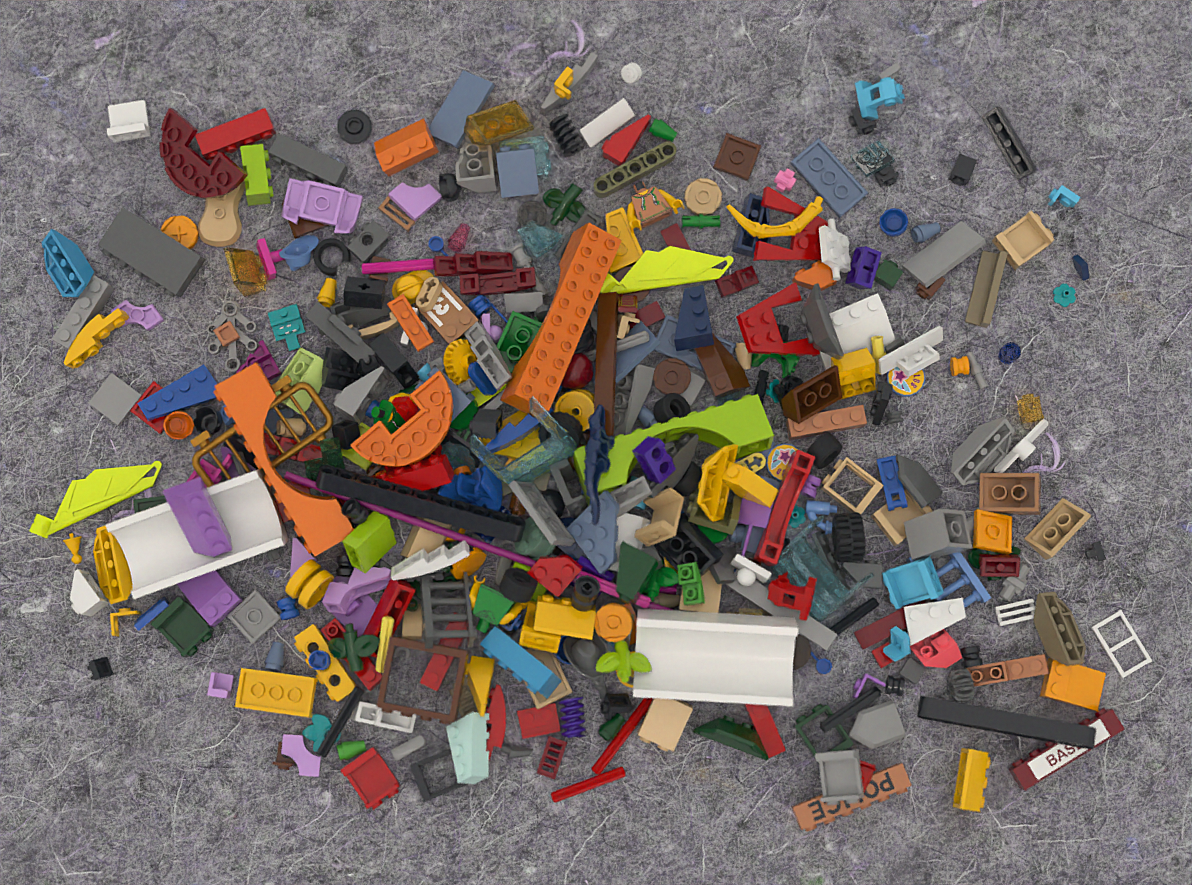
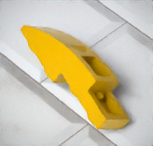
[64,308,130,369]

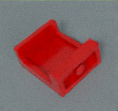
[340,747,401,810]

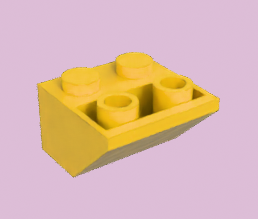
[831,348,876,400]

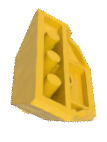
[697,444,738,522]
[93,525,133,604]

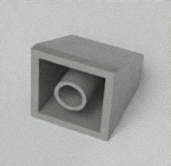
[904,509,972,560]

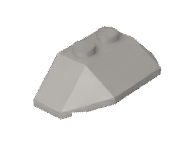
[951,417,1015,485]

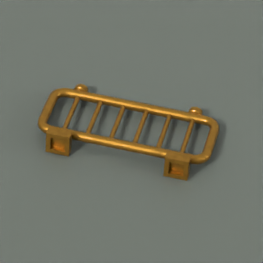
[190,375,334,487]

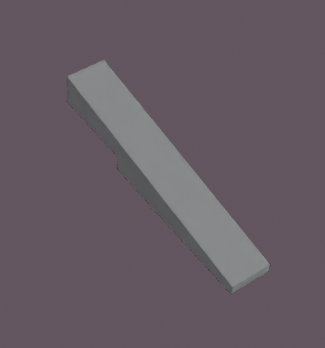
[727,569,838,651]

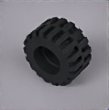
[832,512,865,562]

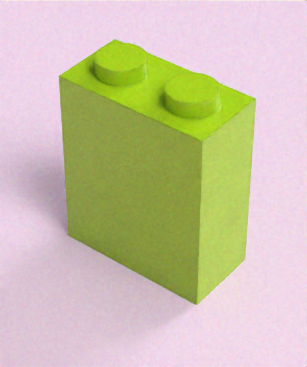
[342,511,397,574]

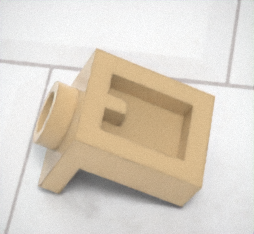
[617,312,640,339]

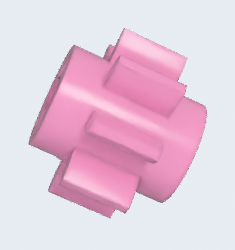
[774,168,797,193]

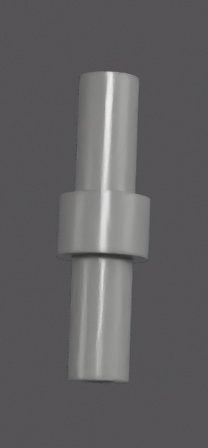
[965,352,987,389]

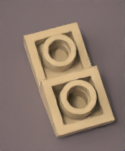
[402,604,423,640]

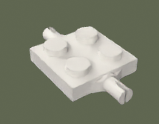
[819,219,851,281]

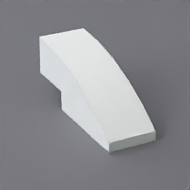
[351,701,416,733]

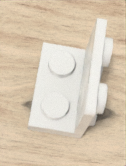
[107,100,150,142]

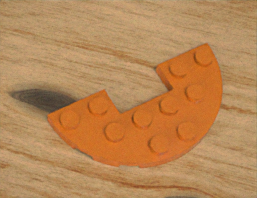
[350,371,453,467]

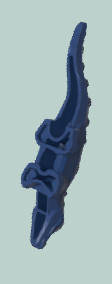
[584,404,615,525]

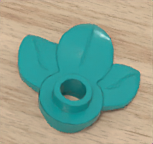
[302,714,341,752]

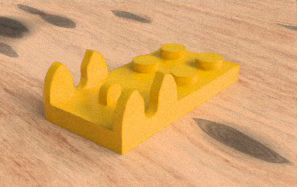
[235,668,318,718]

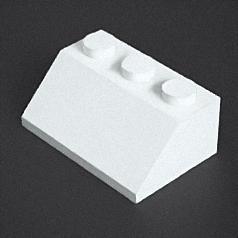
[608,513,651,573]

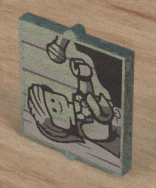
[850,140,895,177]

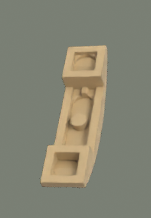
[348,312,400,340]

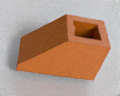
[792,260,837,291]

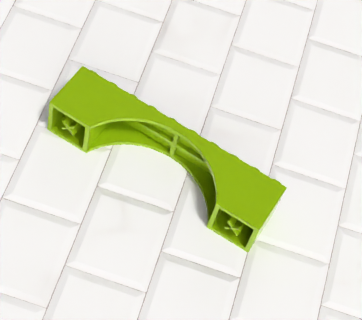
[574,394,774,506]

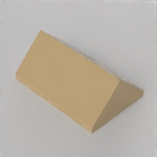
[1024,498,1091,560]
[400,516,452,558]

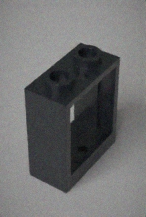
[410,748,468,802]

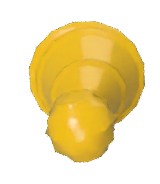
[63,533,82,564]

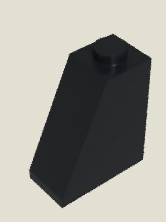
[369,332,420,389]

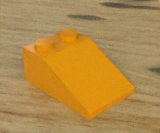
[1040,658,1106,711]

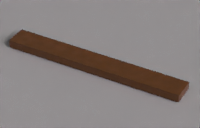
[594,292,618,436]

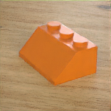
[374,118,439,176]

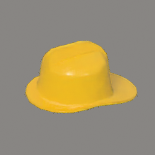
[392,270,434,305]

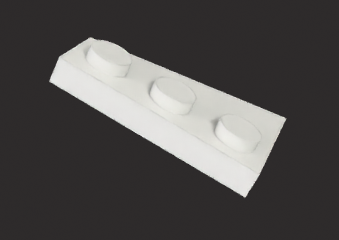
[903,598,966,646]

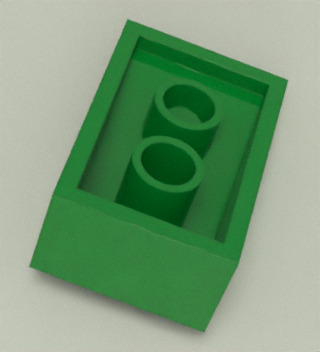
[496,311,542,373]

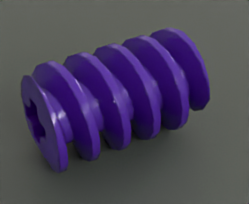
[559,697,586,738]

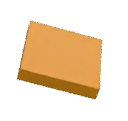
[973,509,1012,554]

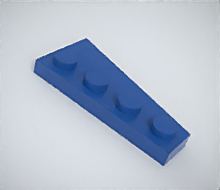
[137,364,217,421]

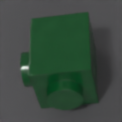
[874,260,903,291]

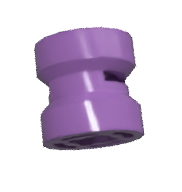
[800,474,822,499]

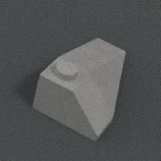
[455,118,496,193]

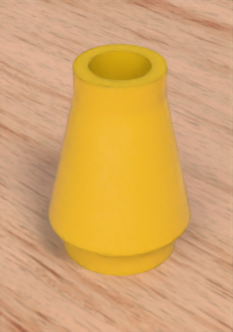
[317,278,337,308]

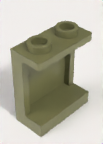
[686,486,742,535]

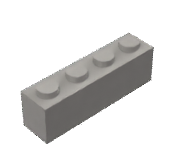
[52,275,114,350]

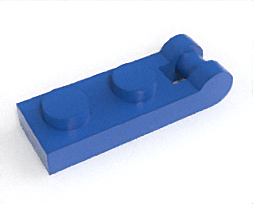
[876,455,908,511]

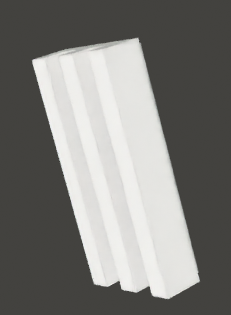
[994,598,1035,626]

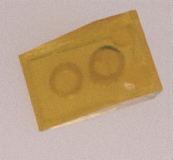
[223,247,268,297]

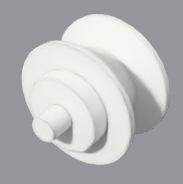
[621,63,642,83]

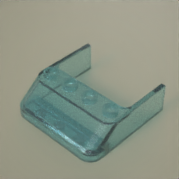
[470,396,576,484]
[772,515,874,622]

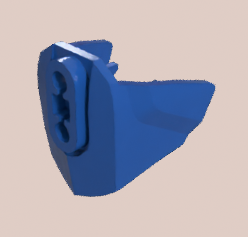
[438,465,502,511]

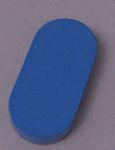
[468,361,497,396]

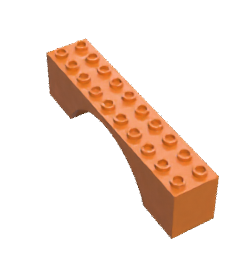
[500,223,622,417]
[213,362,355,556]

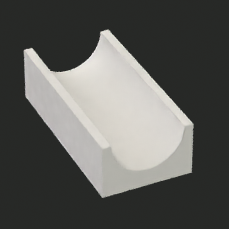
[106,468,289,599]
[633,608,798,706]

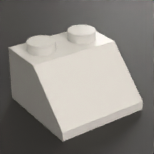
[70,569,110,617]

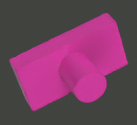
[256,238,285,280]

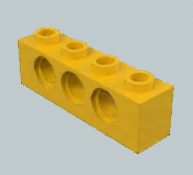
[294,624,357,702]

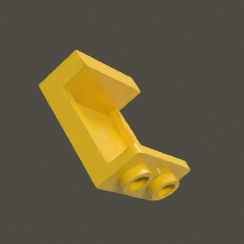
[519,601,561,653]

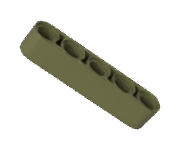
[594,141,676,198]

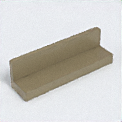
[965,250,1008,328]

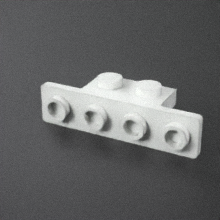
[878,326,943,377]

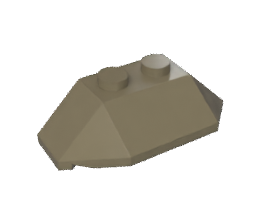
[1033,592,1086,666]

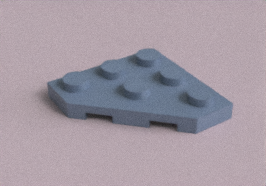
[566,491,619,574]

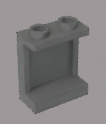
[549,458,588,518]

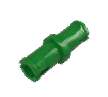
[681,214,720,229]

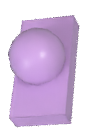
[479,313,503,343]

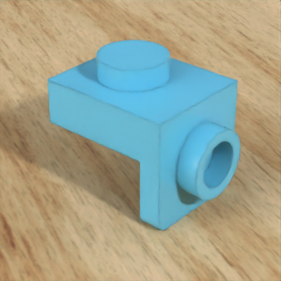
[883,626,910,662]

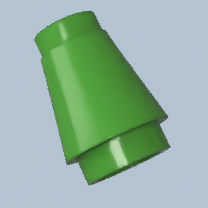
[336,740,366,761]

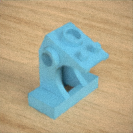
[855,77,905,121]

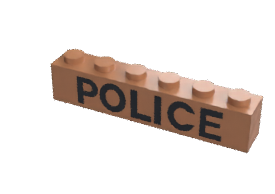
[791,763,912,832]

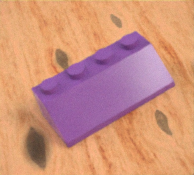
[163,477,232,557]

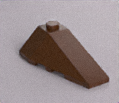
[694,333,750,400]

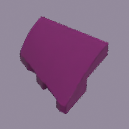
[236,340,282,381]

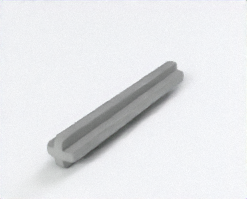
[582,331,650,361]

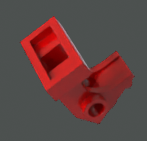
[767,572,817,621]

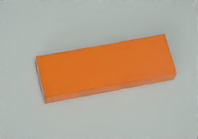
[387,294,434,352]

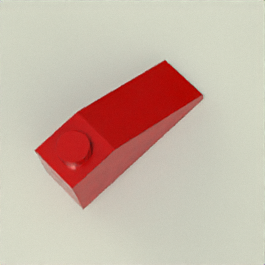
[601,114,651,166]
[743,704,786,759]

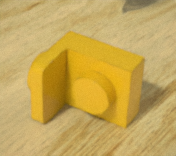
[554,66,574,100]

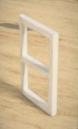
[1091,610,1152,678]

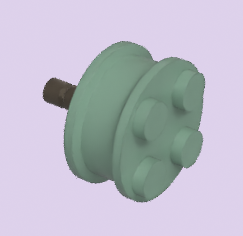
[515,516,561,561]

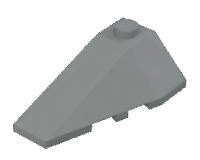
[614,364,655,437]

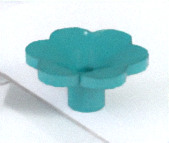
[1053,283,1076,307]
[766,379,780,403]
[788,504,806,528]

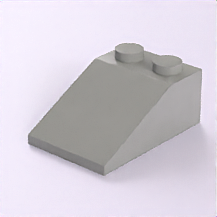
[334,366,391,426]

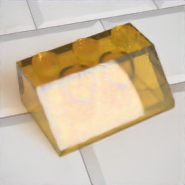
[464,100,534,146]

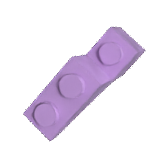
[322,567,391,614]

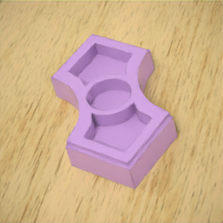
[110,300,164,331]
[281,734,321,777]

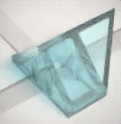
[517,221,563,258]

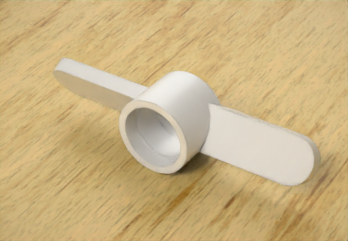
[994,419,1048,473]

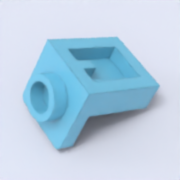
[1048,185,1081,208]

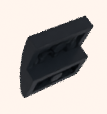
[322,347,361,391]

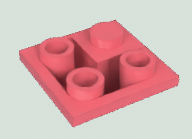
[910,629,963,668]

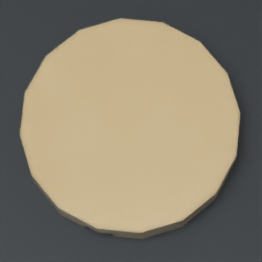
[685,178,722,216]

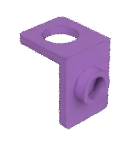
[852,673,886,699]

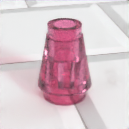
[447,223,471,252]

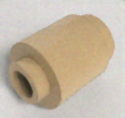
[276,418,306,437]

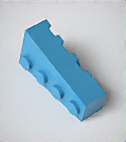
[480,626,562,699]

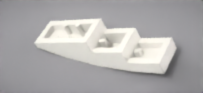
[391,540,469,580]

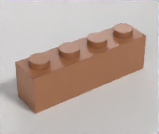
[785,405,867,440]

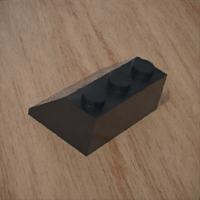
[654,513,724,577]

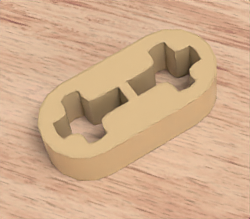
[416,277,442,312]

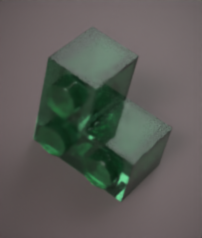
[304,437,346,489]

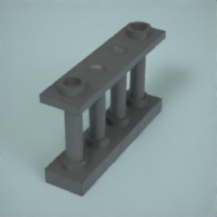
[419,572,477,649]

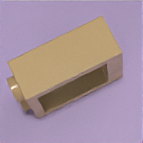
[821,457,884,515]

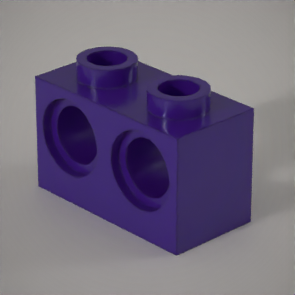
[845,246,882,290]
[632,436,676,484]

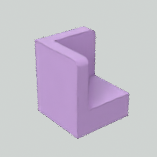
[207,672,234,699]

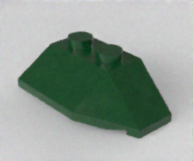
[692,715,769,761]

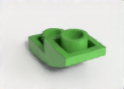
[677,562,705,606]

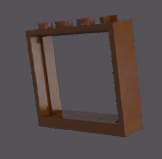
[376,636,470,725]

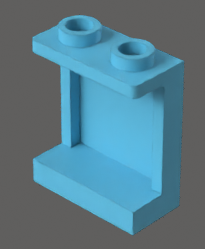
[882,556,944,609]

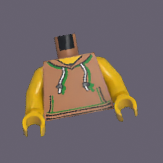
[627,181,685,233]

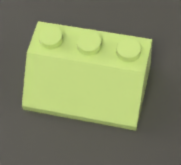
[275,347,324,415]

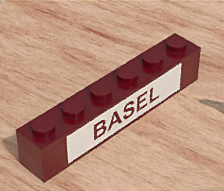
[1009,707,1125,790]

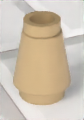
[734,342,753,369]

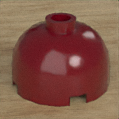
[560,353,593,390]

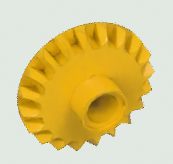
[443,339,478,385]

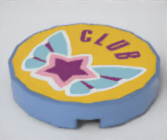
[886,367,925,397]
[766,444,799,482]

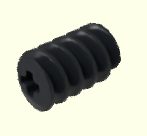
[549,114,584,157]

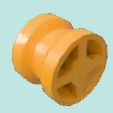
[950,356,969,376]

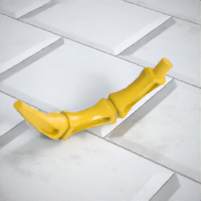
[726,196,823,239]

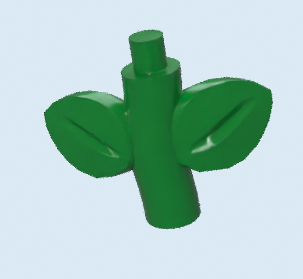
[642,560,679,602]

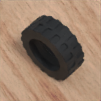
[538,411,583,455]

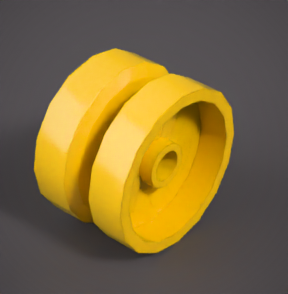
[554,389,595,432]
[285,559,334,610]

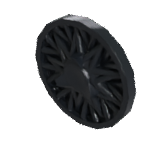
[337,110,372,144]

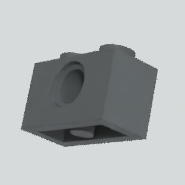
[347,220,392,263]

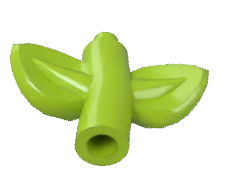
[596,640,652,682]

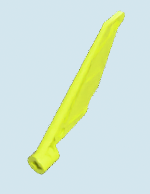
[600,246,734,294]
[29,461,162,538]

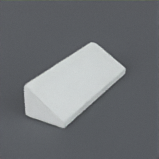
[579,98,635,149]

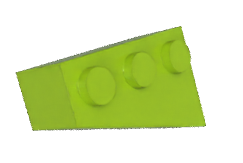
[240,144,274,206]

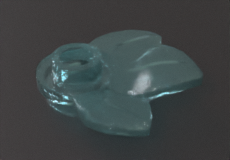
[441,442,475,469]

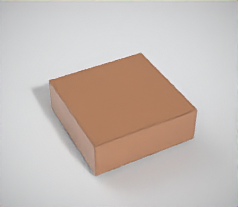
[213,320,241,347]

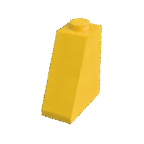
[721,462,778,508]

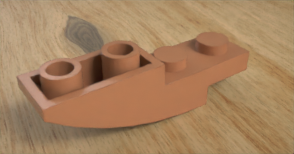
[966,654,1049,686]

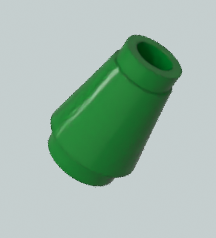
[648,118,677,142]

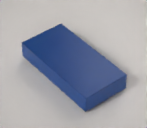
[134,597,169,631]

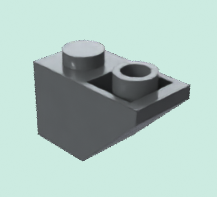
[841,560,882,589]

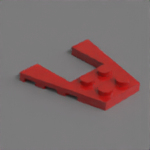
[753,186,828,261]
[736,282,820,357]

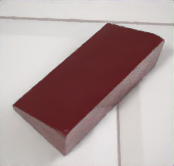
[979,554,1021,577]

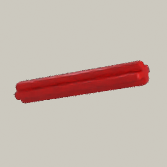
[551,767,626,803]

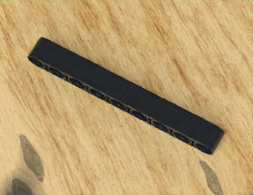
[917,697,1096,749]

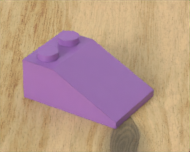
[177,570,243,627]

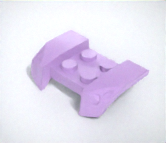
[281,178,363,234]

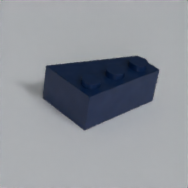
[732,193,771,262]
[674,285,714,352]

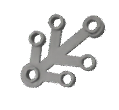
[207,300,258,373]

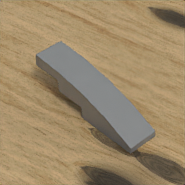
[541,52,598,115]
[464,321,512,390]
[610,476,652,518]

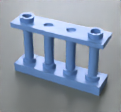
[906,552,991,608]

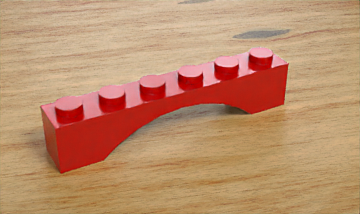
[753,450,815,567]

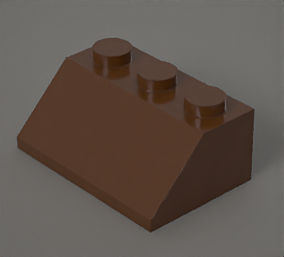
[781,365,842,424]

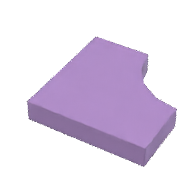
[388,182,442,221]

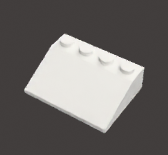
[806,293,895,370]

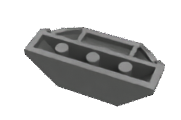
[799,283,844,360]

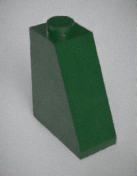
[616,541,659,604]

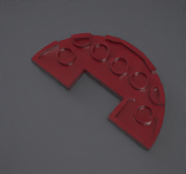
[159,108,248,198]

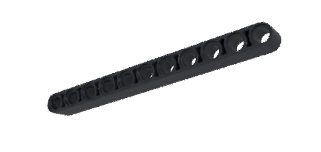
[316,465,526,542]

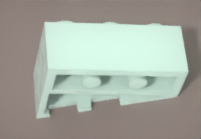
[446,712,489,784]

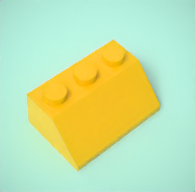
[533,594,596,640]
[953,748,990,812]

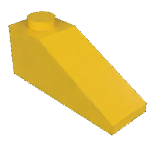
[465,656,495,717]

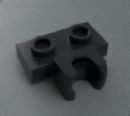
[870,381,893,426]

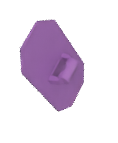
[323,576,377,637]

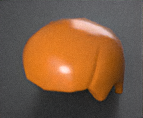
[163,411,194,440]

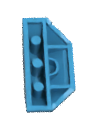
[41,229,94,297]

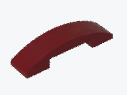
[459,267,536,295]
[853,600,925,650]

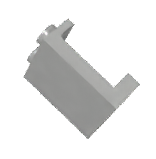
[815,749,864,805]

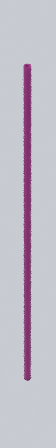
[284,471,673,610]

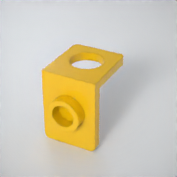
[110,608,141,637]

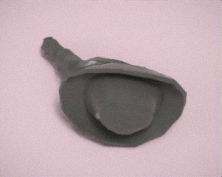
[563,632,610,700]

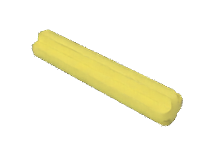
[375,616,394,673]

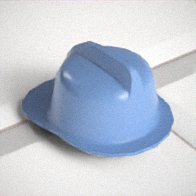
[279,235,319,271]

